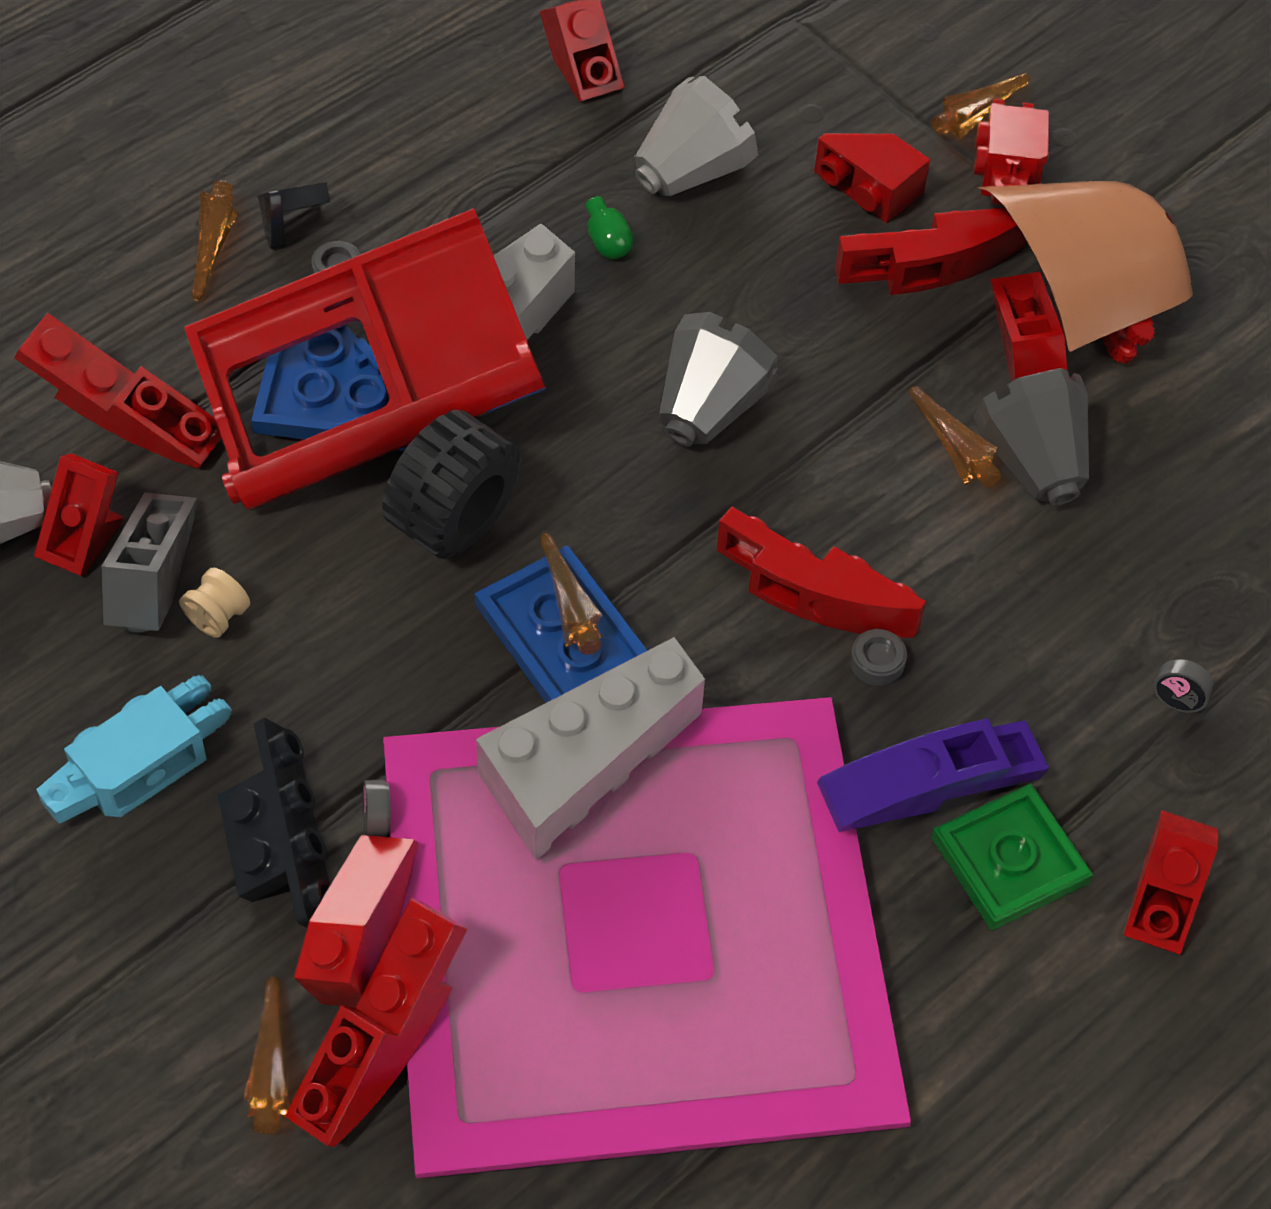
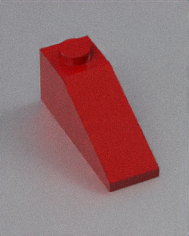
[990,272,1067,381]
[294,835,418,1008]

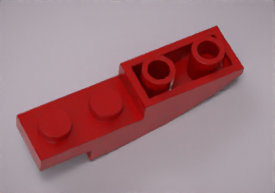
[835,207,1027,295]
[14,313,222,469]
[716,507,926,638]
[285,898,468,1147]

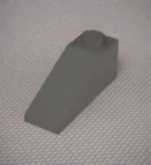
[102,493,197,632]

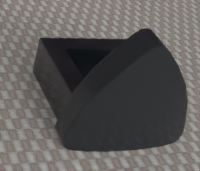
[257,182,330,249]

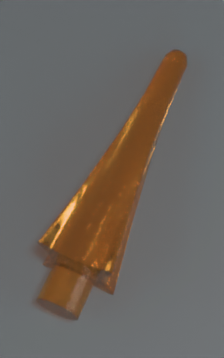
[931,73,1031,140]
[192,181,238,301]
[909,386,1002,488]
[540,533,603,655]
[243,976,290,1134]

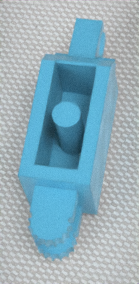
[36,675,232,824]

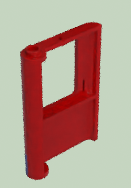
[184,208,546,510]

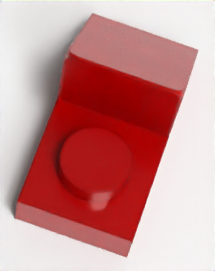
[34,453,123,576]

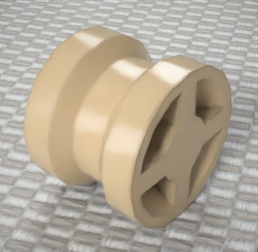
[179,568,250,638]

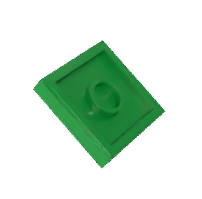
[931,783,1093,931]

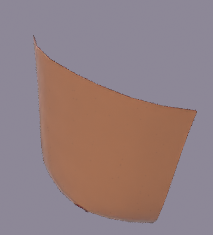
[977,181,1193,352]

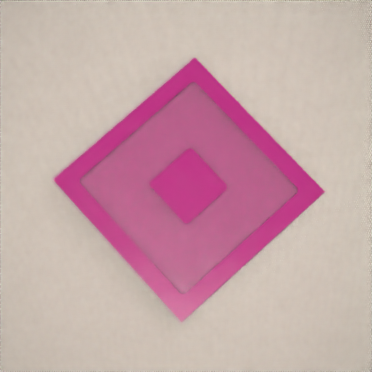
[383,697,911,1179]

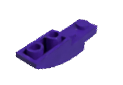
[817,718,1049,832]

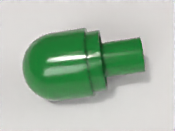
[585,196,634,260]

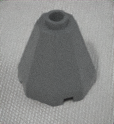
[659,312,778,446]
[973,368,1089,506]

